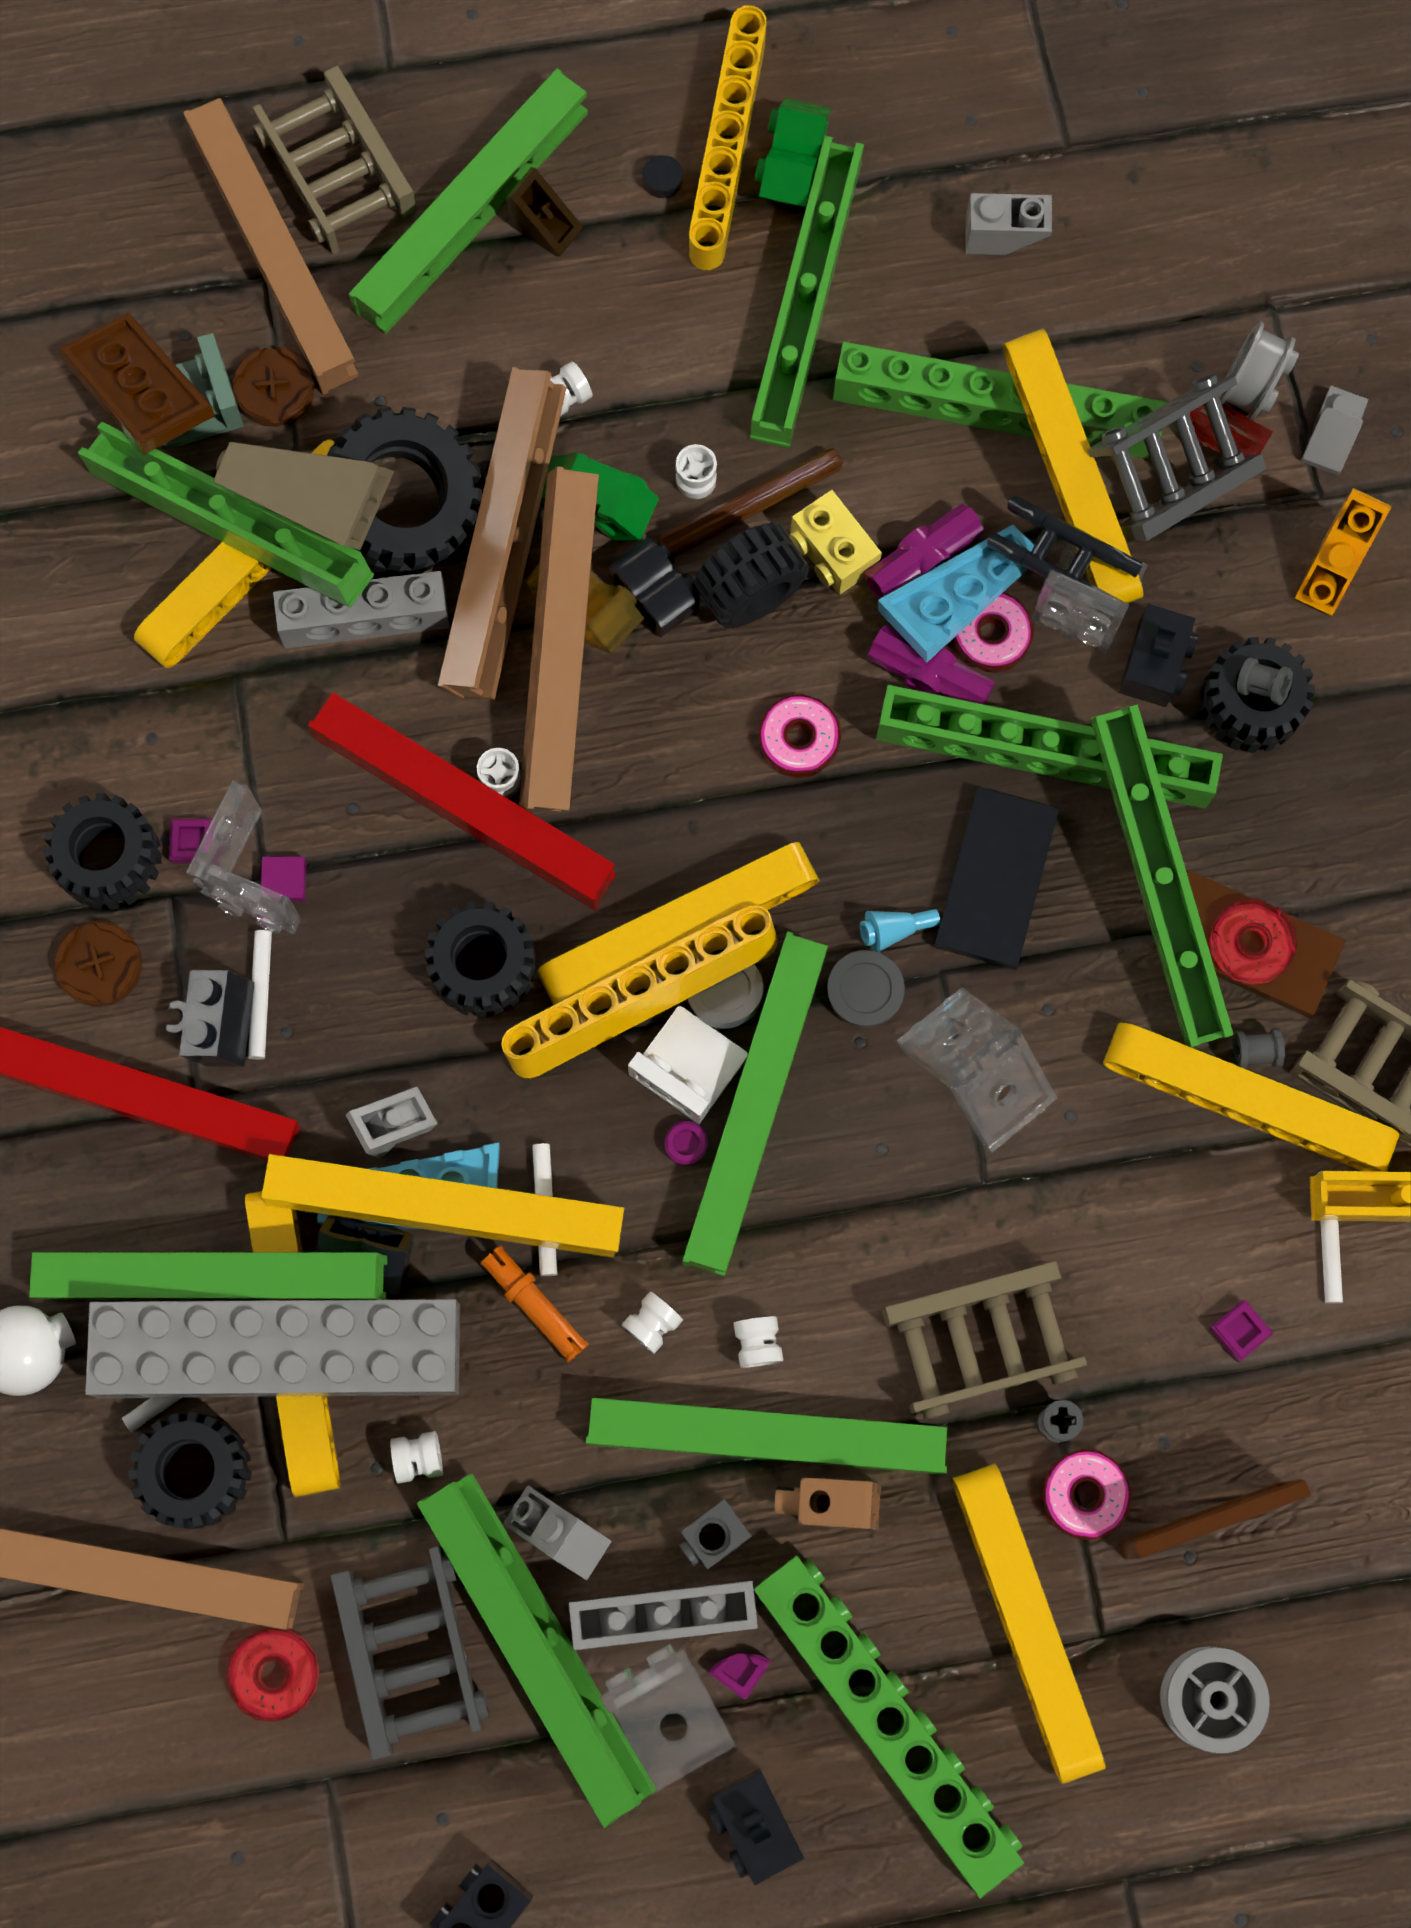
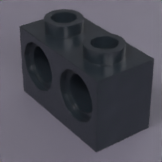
[429,1860,534,1928]

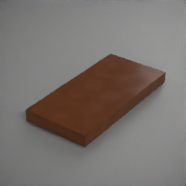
[58,312,215,455]
[1153,870,1346,1019]
[1119,1479,1312,1559]

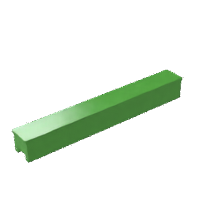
[349,68,588,335]
[750,136,864,448]
[78,422,374,608]
[1090,704,1234,1047]
[682,931,828,1277]
[29,1253,387,1301]
[586,1398,947,1475]
[417,1473,657,1828]

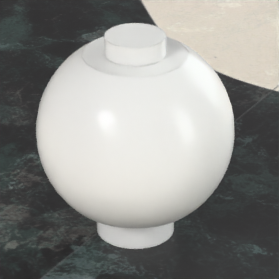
[0,1306,76,1396]

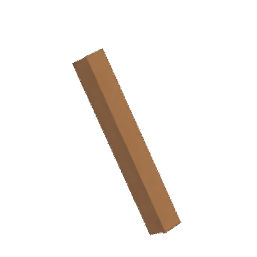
[183,98,359,395]
[438,367,567,700]
[519,466,599,812]
[0,1527,304,1630]

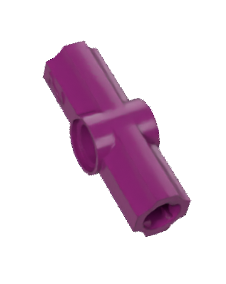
[864,503,984,600]
[867,625,995,705]

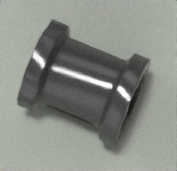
[1237,657,1293,705]
[1232,1028,1285,1069]
[1037,1400,1084,1443]

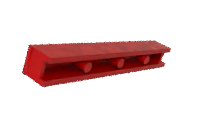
[308,692,616,911]
[0,1027,301,1162]

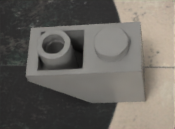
[966,193,1052,255]
[503,1486,612,1580]

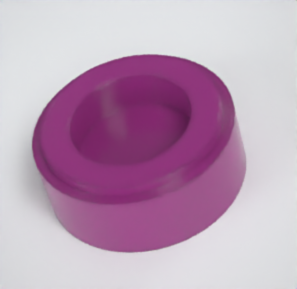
[665,1121,708,1167]

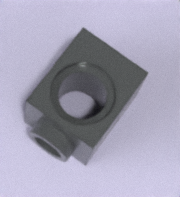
[679,1499,751,1570]

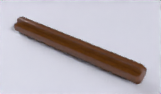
[658,448,843,557]

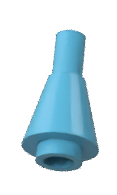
[860,909,940,952]

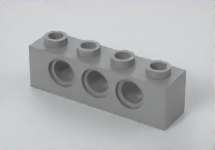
[273,571,450,649]
[569,1581,758,1650]

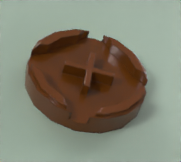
[233,347,315,427]
[54,921,142,1007]

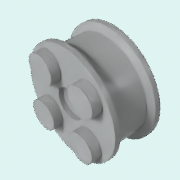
[1219,321,1299,421]
[1160,1646,1270,1753]

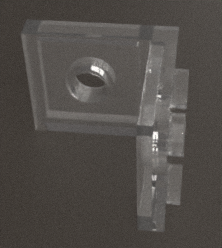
[1030,542,1148,654]
[187,780,301,934]
[897,988,1057,1153]
[600,1643,736,1792]

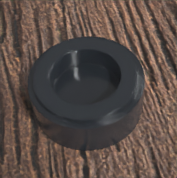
[643,155,683,198]

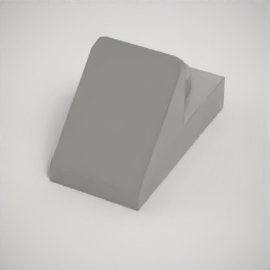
[1300,385,1369,476]
[346,1087,438,1158]

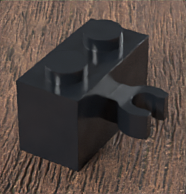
[1118,603,1198,707]
[166,970,255,1067]
[707,1768,804,1886]

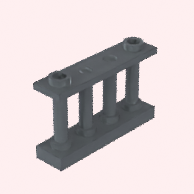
[1087,374,1266,542]
[331,1546,490,1760]

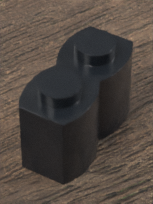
[609,537,700,638]
[316,1215,414,1298]

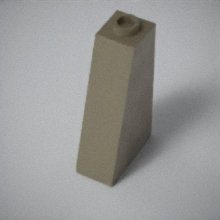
[213,442,394,550]

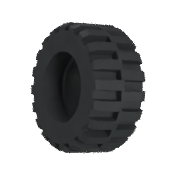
[327,407,482,576]

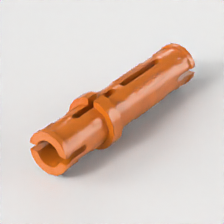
[480,1245,589,1363]

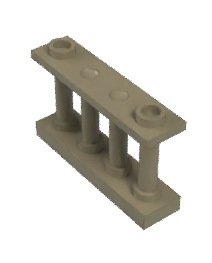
[252,65,417,255]
[1288,979,1411,1149]
[882,1261,1087,1420]

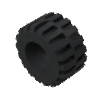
[694,522,809,628]
[1200,637,1315,753]
[43,793,162,910]
[425,901,536,1018]
[128,1412,252,1529]

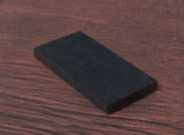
[934,786,1059,970]

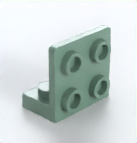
[163,333,244,449]

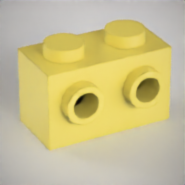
[789,490,882,595]

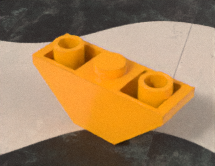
[1295,488,1392,616]

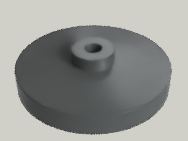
[827,950,905,1028]
[688,964,765,1028]

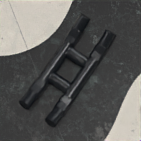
[987,496,1143,615]

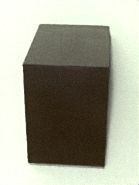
[507,167,583,256]

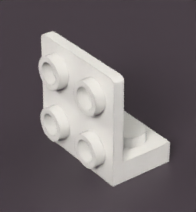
[628,1006,748,1124]

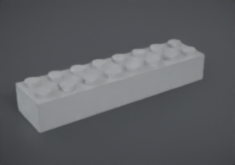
[86,1299,460,1398]

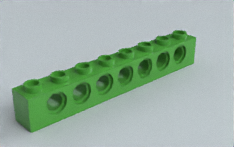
[833,341,1167,460]
[876,685,1223,809]
[753,1555,1024,1899]

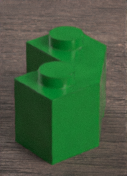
[755,98,831,207]
[540,452,659,541]

